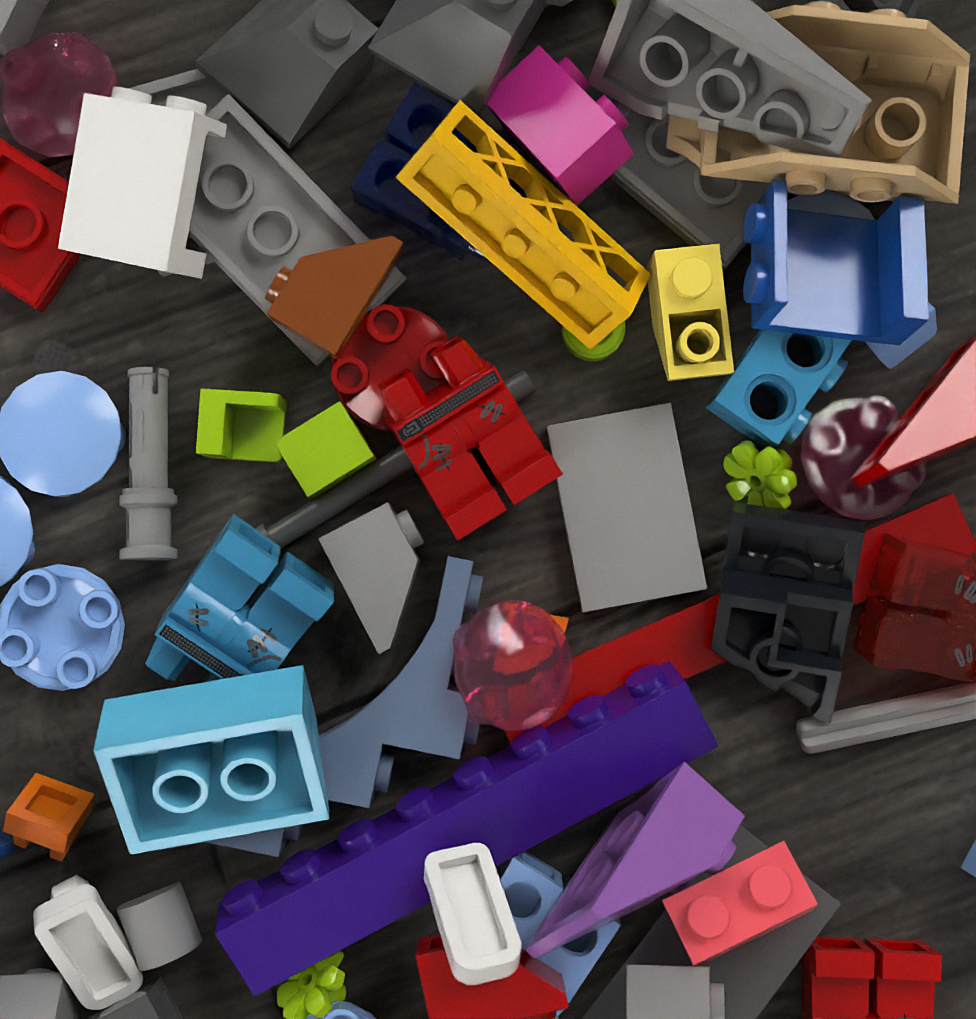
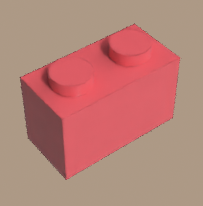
[662,841,818,967]

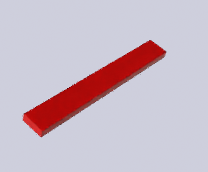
[489,493,976,744]

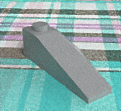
[588,0,872,158]

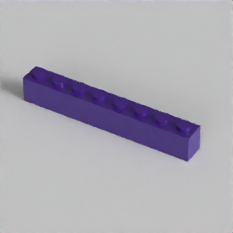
[215,661,719,996]

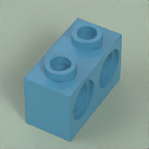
[705,329,852,449]

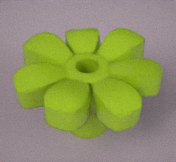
[723,440,797,510]
[277,950,346,1019]

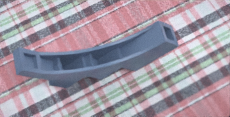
[204,556,484,857]

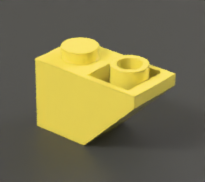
[646,244,734,381]

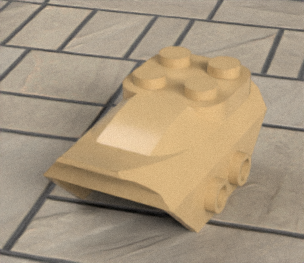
[666,1,970,204]

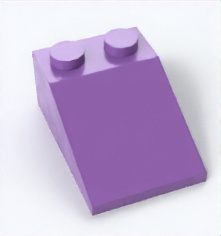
[524,762,745,959]

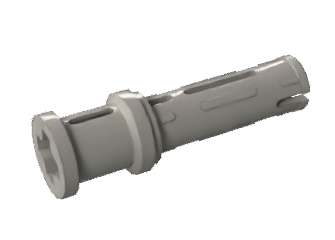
[119,367,178,561]

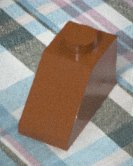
[265,236,403,360]

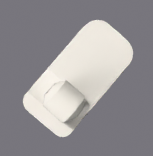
[424,843,521,985]
[33,875,143,1010]

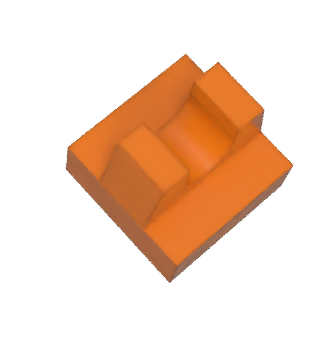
[3,773,95,862]

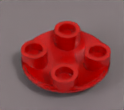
[331,304,450,432]

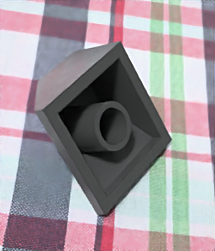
[195,0,378,149]
[368,0,546,116]

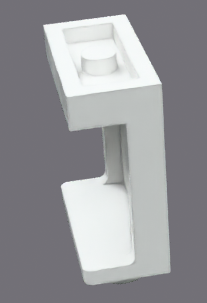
[58,87,227,279]

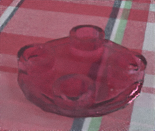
[0,31,118,157]
[801,396,926,521]
[453,601,573,731]

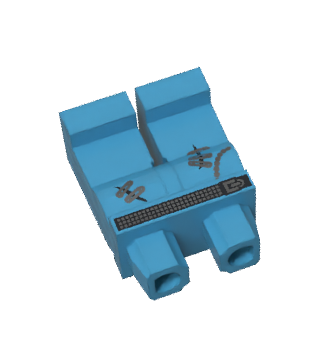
[145,514,334,683]

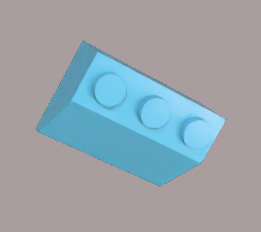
[93,665,329,855]

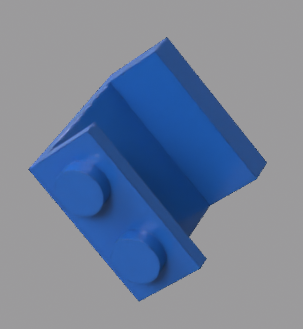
[743,179,929,346]

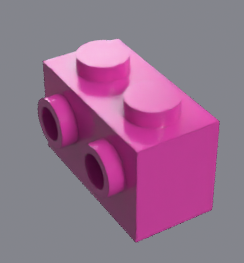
[486,45,634,206]

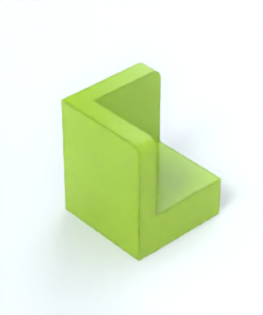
[196,389,287,463]
[276,401,378,499]

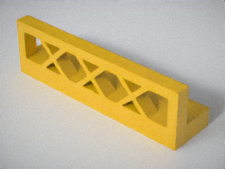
[395,100,651,350]

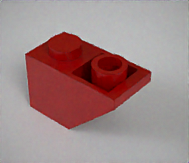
[416,934,569,1019]

